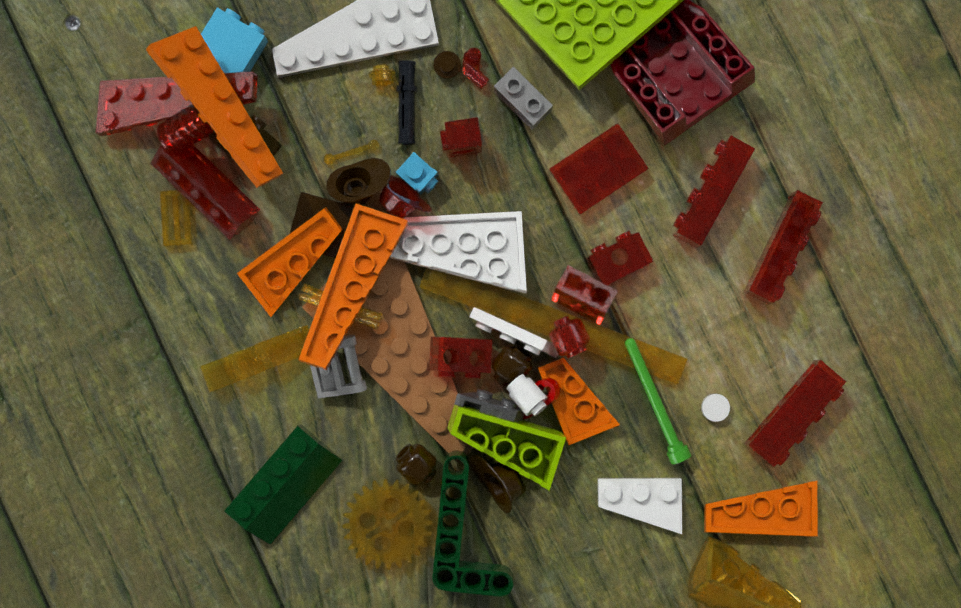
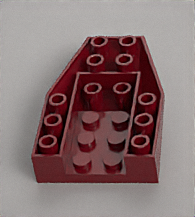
[610,0,755,146]

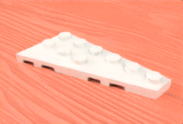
[272,0,439,78]
[390,211,527,294]

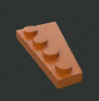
[237,207,343,317]
[704,481,818,537]

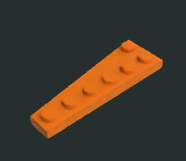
[146,26,283,188]
[299,204,408,370]

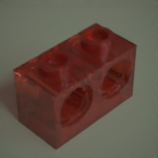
[429,337,492,378]

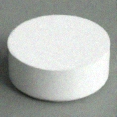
[701,394,730,422]

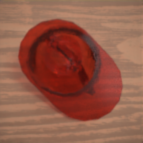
[379,175,432,219]

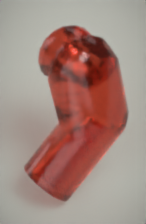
[462,47,490,90]

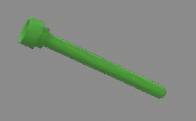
[625,338,691,464]

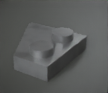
[454,389,524,422]

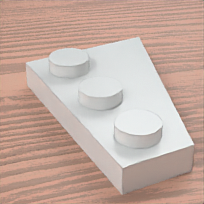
[470,307,561,358]
[597,478,682,534]

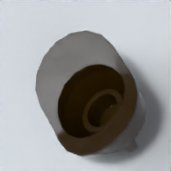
[326,158,391,207]
[470,455,526,513]

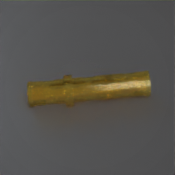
[299,283,383,330]

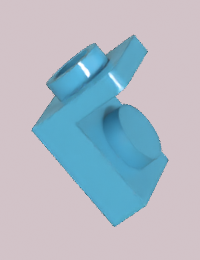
[396,152,439,195]

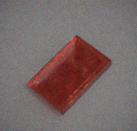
[549,123,649,216]

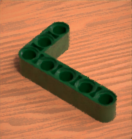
[432,450,513,597]

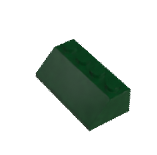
[224,424,343,545]

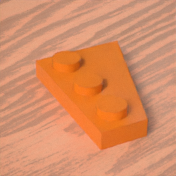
[538,358,620,445]

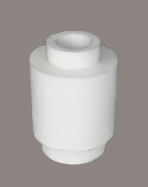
[506,374,548,417]

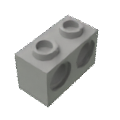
[494,67,553,130]

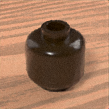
[492,344,533,386]
[395,443,437,485]

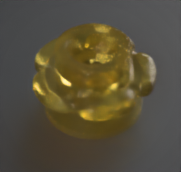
[368,64,395,86]

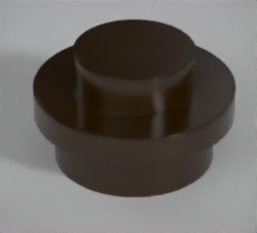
[433,51,461,79]

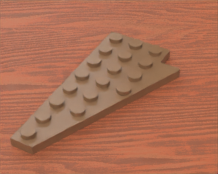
[302,258,474,463]

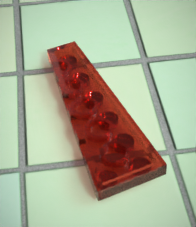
[96,71,258,136]

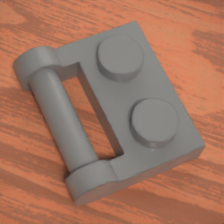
[310,335,367,398]

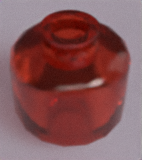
[549,315,590,359]

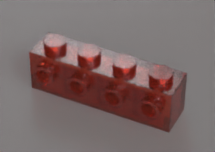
[150,133,260,240]
[673,135,755,248]
[744,190,823,304]
[744,360,846,467]

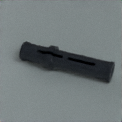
[396,60,418,145]

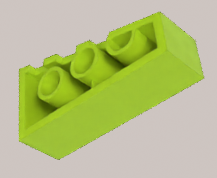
[447,404,566,491]

